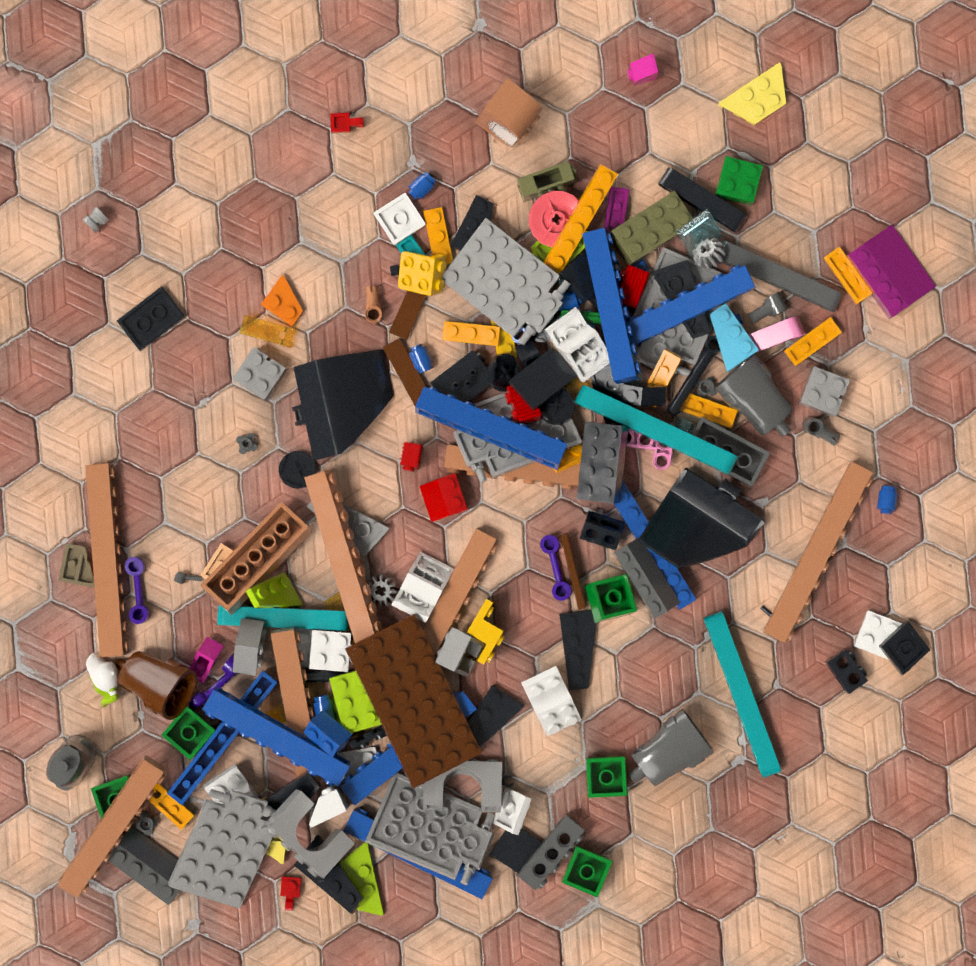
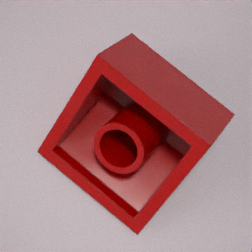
[419,473,467,523]

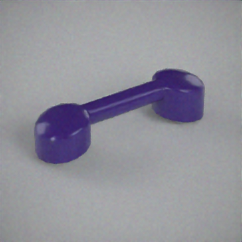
[540,535,572,601]
[125,557,150,624]
[189,653,237,708]

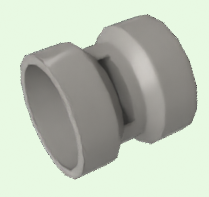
[82,206,109,233]

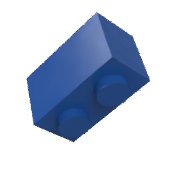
[303,710,352,758]

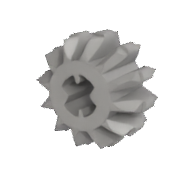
[692,236,726,270]
[367,575,397,607]

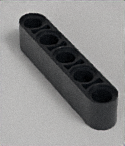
[658,167,747,233]

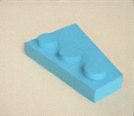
[710,303,759,373]

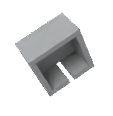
[232,347,287,401]
[798,366,850,417]
[233,618,267,676]
[436,627,485,678]

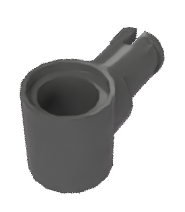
[748,292,788,324]
[802,417,840,446]

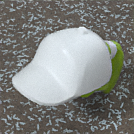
[86,653,119,708]

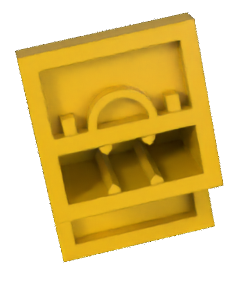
[467,599,505,665]

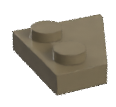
[58,543,95,588]

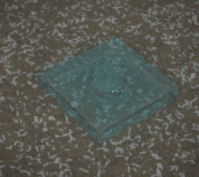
[676,209,722,259]

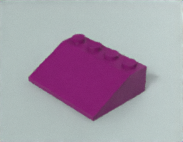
[847,225,936,319]

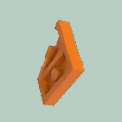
[261,275,303,327]

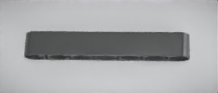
[721,241,843,312]

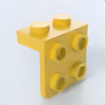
[398,251,446,296]

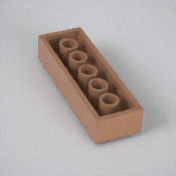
[201,502,312,615]

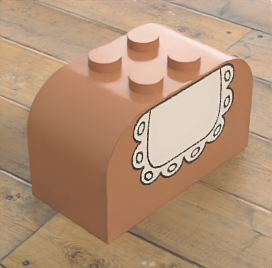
[475,78,542,147]

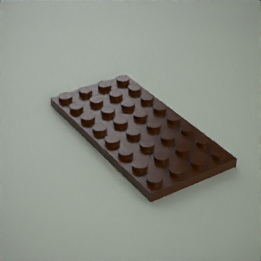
[344,614,482,789]

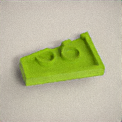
[246,572,303,608]

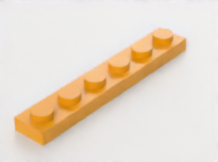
[544,164,618,274]

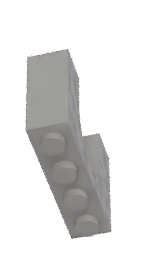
[423,759,502,813]
[265,789,355,878]

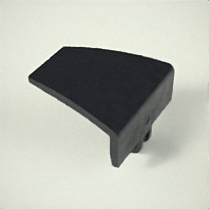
[292,349,394,460]
[638,468,765,568]

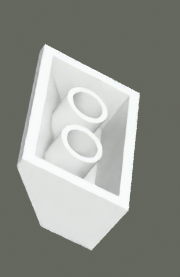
[309,785,349,827]

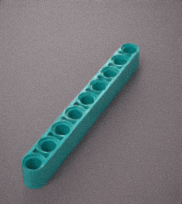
[575,385,738,475]
[703,611,781,778]

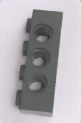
[517,814,584,891]

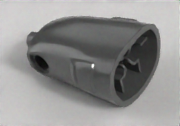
[714,354,793,437]
[628,708,714,786]
[46,735,96,791]

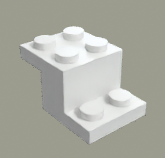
[544,307,610,382]
[392,551,454,623]
[295,628,351,672]
[521,666,582,736]
[203,764,270,819]

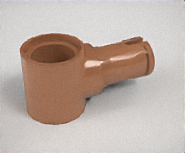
[365,286,383,325]

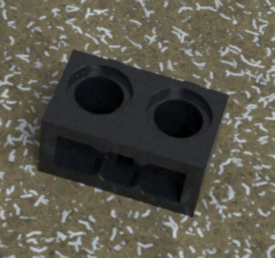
[579,510,625,551]
[825,649,868,694]

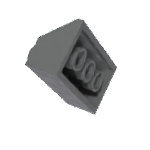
[613,537,680,618]
[108,826,180,905]

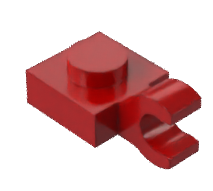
[330,113,364,134]
[280,876,301,911]

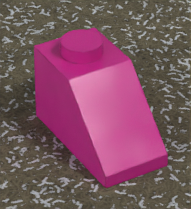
[627,54,658,85]
[189,637,224,684]

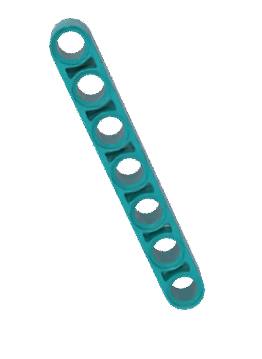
[217,606,349,631]

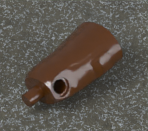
[116,651,198,720]

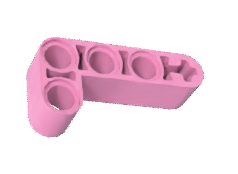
[749,316,806,353]
[626,429,672,470]

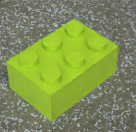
[329,670,381,733]

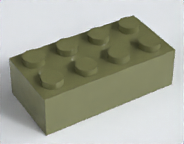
[611,191,696,266]

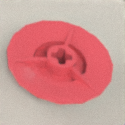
[529,191,579,247]

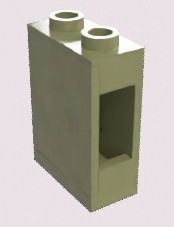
[517,161,577,203]

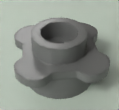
[696,377,716,398]
[236,433,257,454]
[135,812,158,835]

